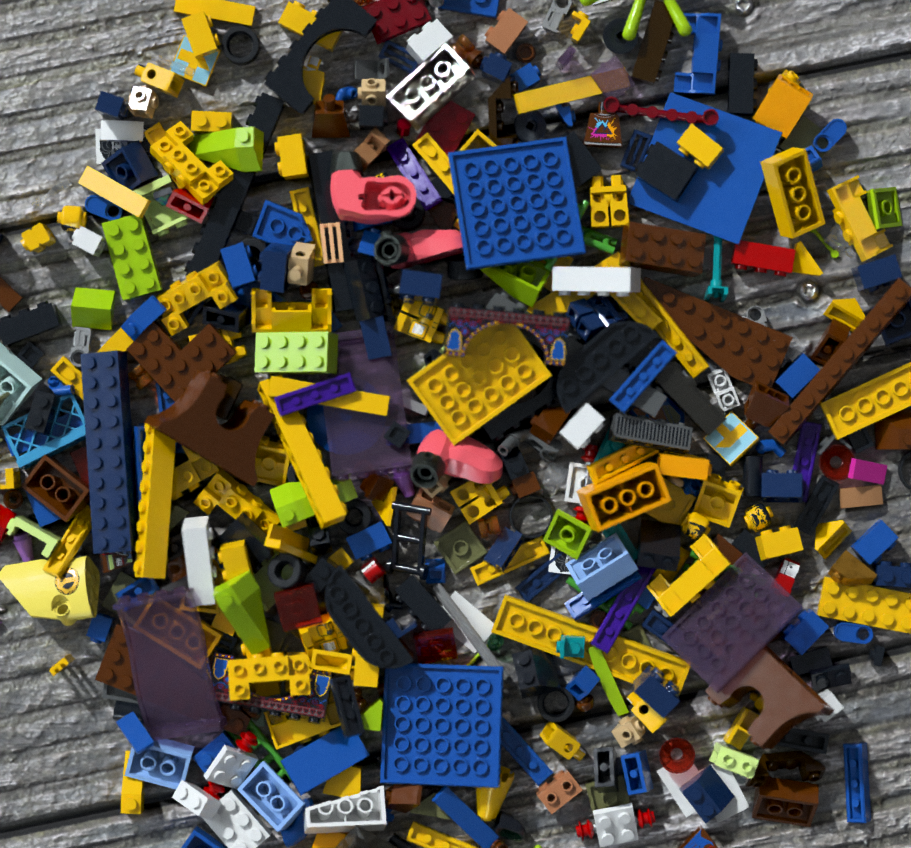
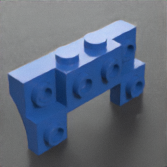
[673,13,723,95]

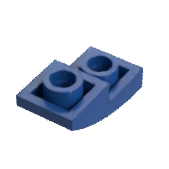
[554,103,576,128]

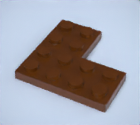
[126,322,238,402]

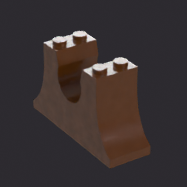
[144,370,275,487]
[705,625,834,749]

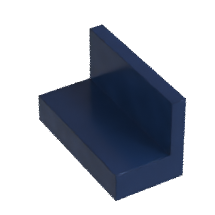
[360,316,392,360]
[483,527,525,572]
[386,615,418,638]

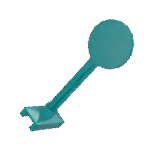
[704,236,728,303]

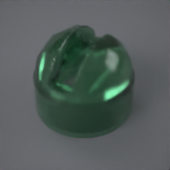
[487,633,504,651]

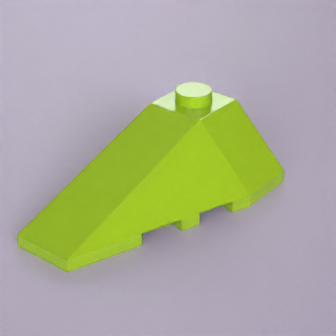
[189,127,264,173]
[480,261,553,307]
[269,478,358,528]
[213,570,271,654]

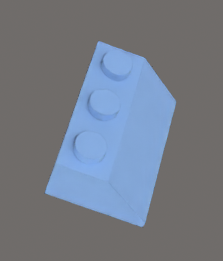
[565,533,638,601]
[124,734,195,790]
[237,761,305,832]

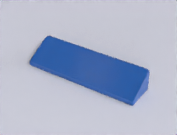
[843,742,871,823]

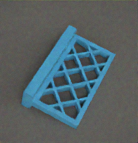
[1,394,86,470]

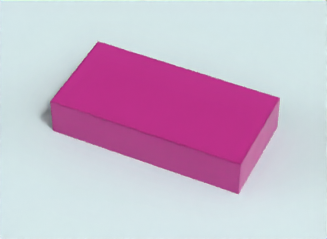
[848,458,888,485]

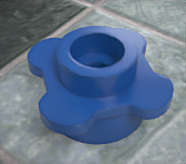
[683,478,702,496]

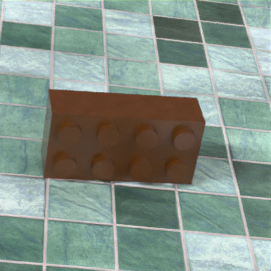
[619,222,706,278]

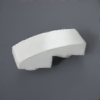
[100,120,144,143]
[706,368,740,412]

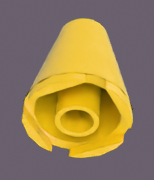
[476,766,515,821]

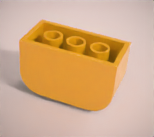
[577,462,671,532]

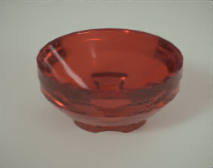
[819,445,855,481]
[659,737,695,774]

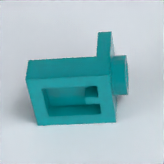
[556,635,585,659]

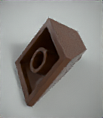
[874,409,911,450]

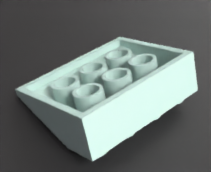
[0,342,42,426]

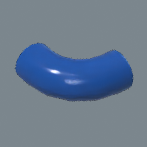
[281,797,314,848]

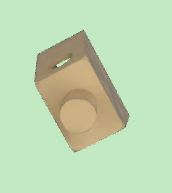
[287,242,316,286]

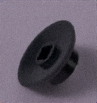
[603,18,639,54]
[514,110,546,142]

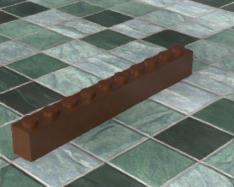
[768,278,911,445]

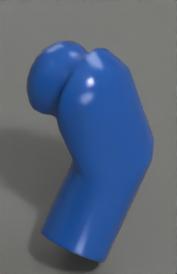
[335,86,358,101]
[48,376,75,396]
[756,439,786,458]

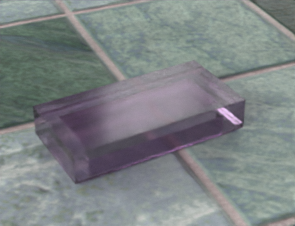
[556,45,576,70]

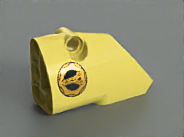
[0,556,100,626]

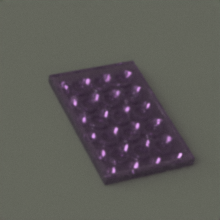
[662,552,803,693]

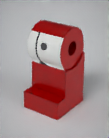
[360,556,386,584]
[770,557,800,598]

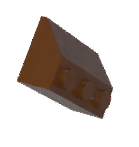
[21,454,90,522]
[752,776,819,827]

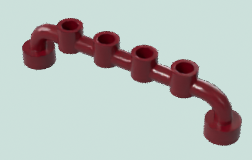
[603,96,719,126]

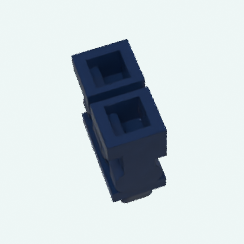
[566,296,628,343]

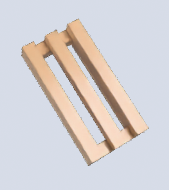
[319,222,344,264]

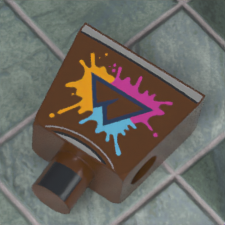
[583,102,622,148]

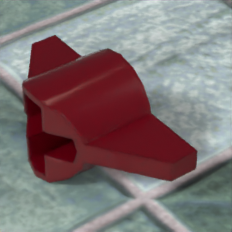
[396,112,411,139]

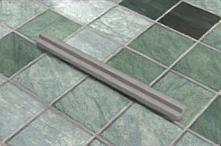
[432,583,509,682]

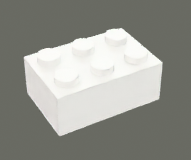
[558,403,605,449]
[203,788,272,848]

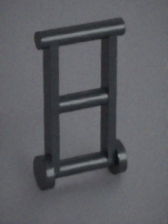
[386,501,432,581]

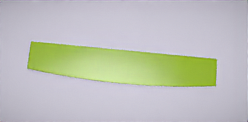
[588,646,629,716]

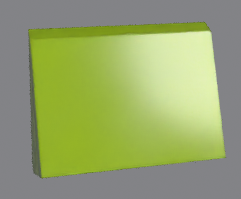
[866,187,902,230]
[71,287,116,330]
[543,509,593,560]
[360,696,383,731]

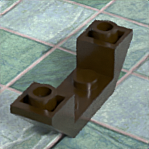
[488,75,520,146]
[745,750,826,788]

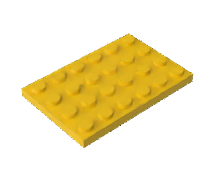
[407,324,552,445]

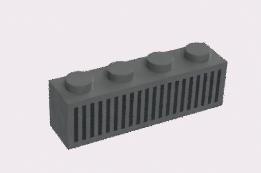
[608,412,693,455]

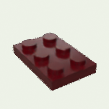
[362,0,432,45]
[412,95,476,156]

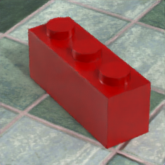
[731,240,796,277]

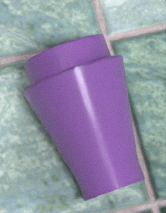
[393,467,415,498]
[12,531,34,562]

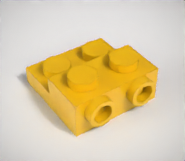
[255,436,290,486]
[693,474,744,528]

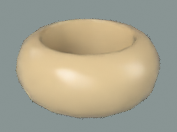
[667,475,684,487]

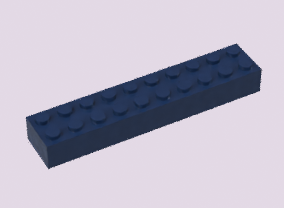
[80,350,138,554]

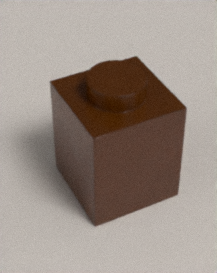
[360,467,395,501]
[509,470,541,498]

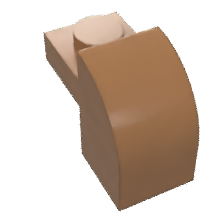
[353,127,390,172]

